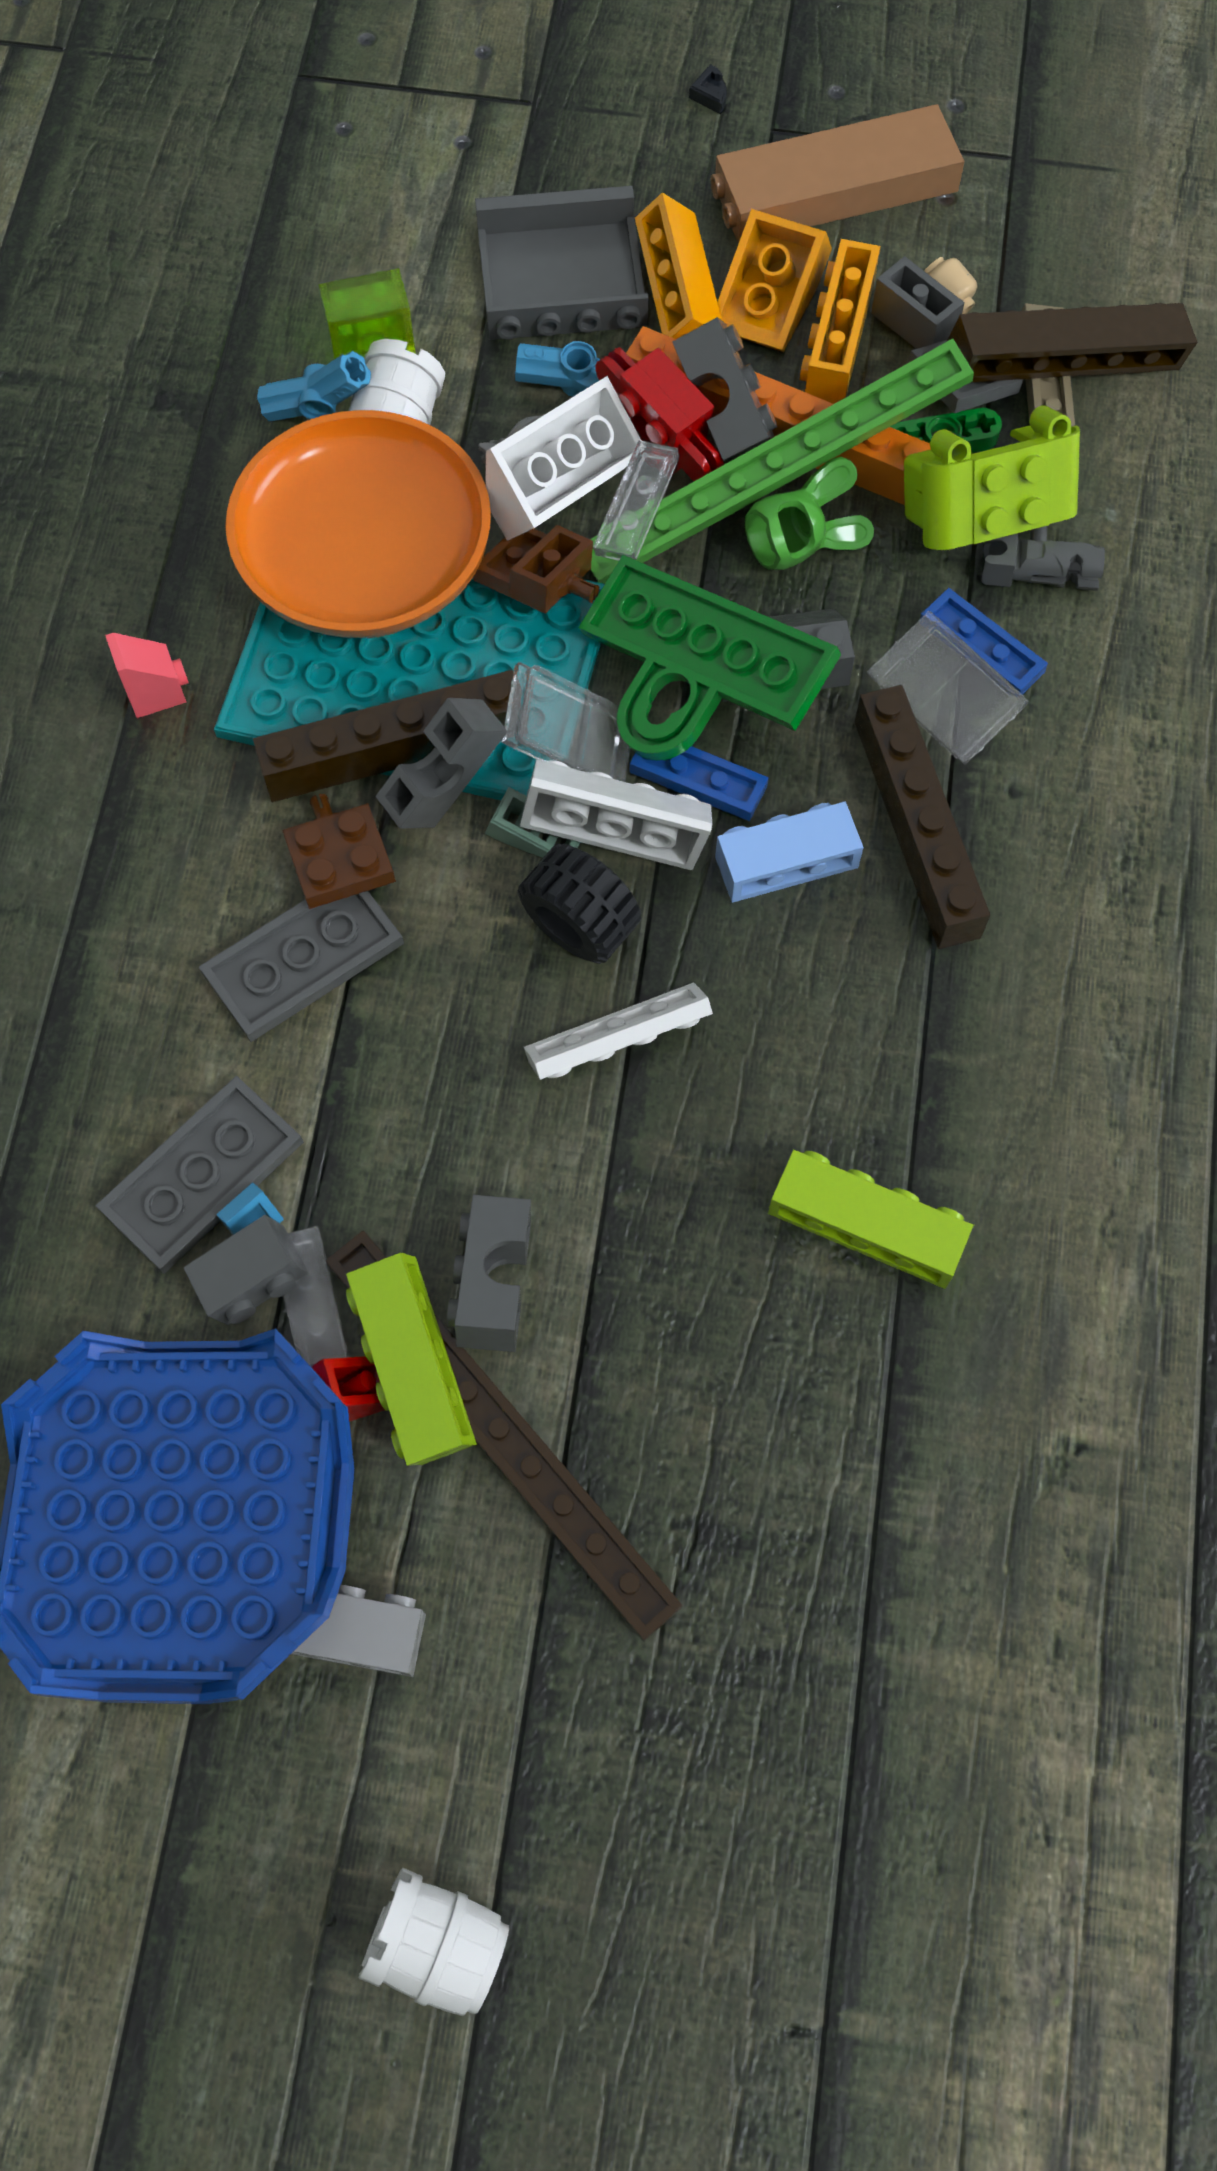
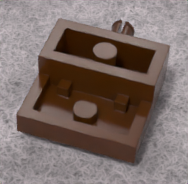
[473,525,599,614]
[282,794,396,909]

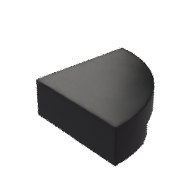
[689,64,727,114]

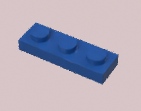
[919,588,1048,700]
[629,746,769,821]

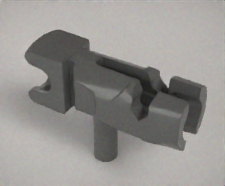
[981,526,1105,591]

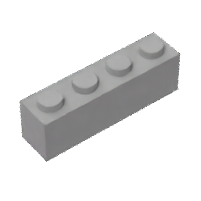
[291,1585,426,1677]

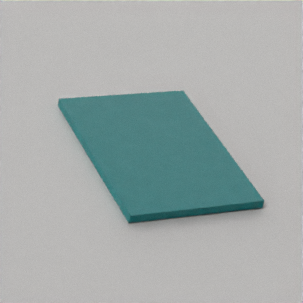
[214,578,604,800]

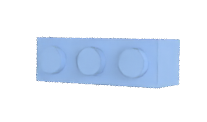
[715,801,863,903]

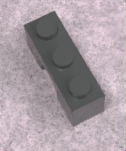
[672,317,777,462]
[375,698,508,829]
[447,1195,531,1352]

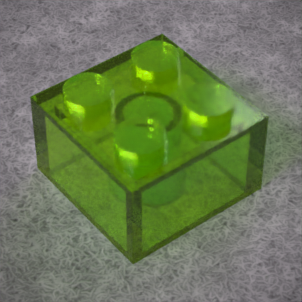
[318,268,416,360]

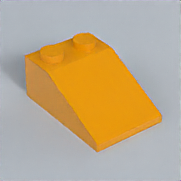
[717,209,832,352]

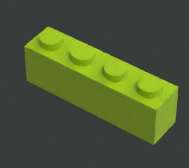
[768,1149,974,1289]
[346,1253,477,1466]

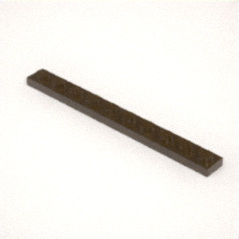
[325,1230,683,1642]

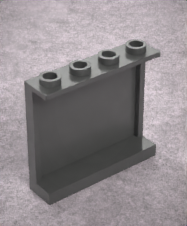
[475,186,649,340]

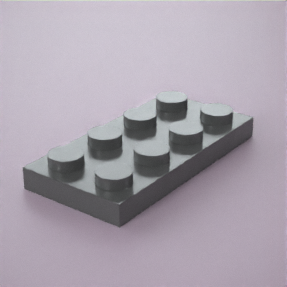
[199,891,404,1042]
[95,1075,304,1274]

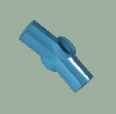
[515,341,600,397]
[257,351,371,422]

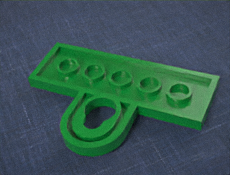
[578,555,842,761]

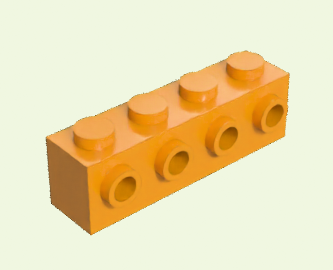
[635,193,722,339]
[799,239,881,404]

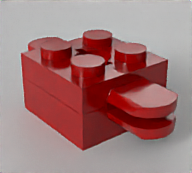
[595,347,724,481]

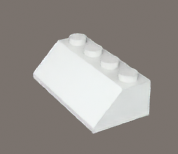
[486,376,648,541]
[520,759,712,870]

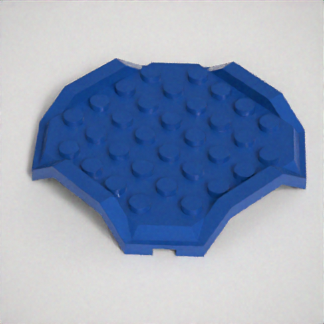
[0,1328,355,1704]

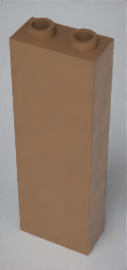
[710,104,965,244]

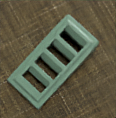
[485,787,580,858]

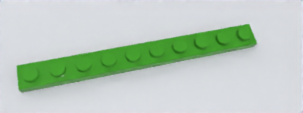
[590,338,974,584]

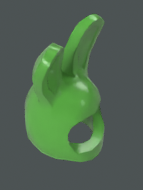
[745,456,874,571]

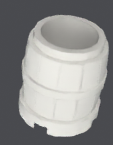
[349,339,445,425]
[358,1868,509,2016]

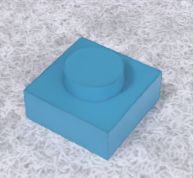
[216,1182,284,1235]

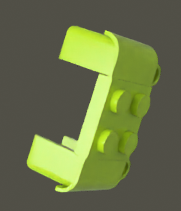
[904,405,1080,550]

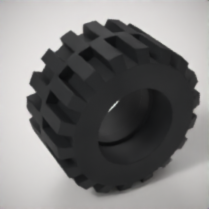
[517,844,642,964]

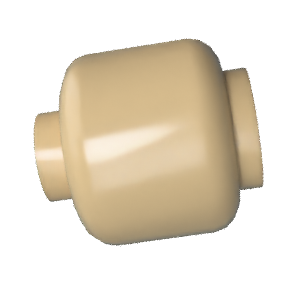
[924,257,977,314]

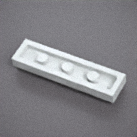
[524,982,713,1080]

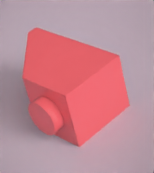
[105,633,189,718]

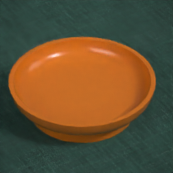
[226,410,491,638]

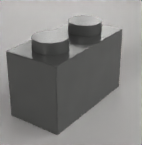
[871,256,965,349]
[183,1215,309,1325]

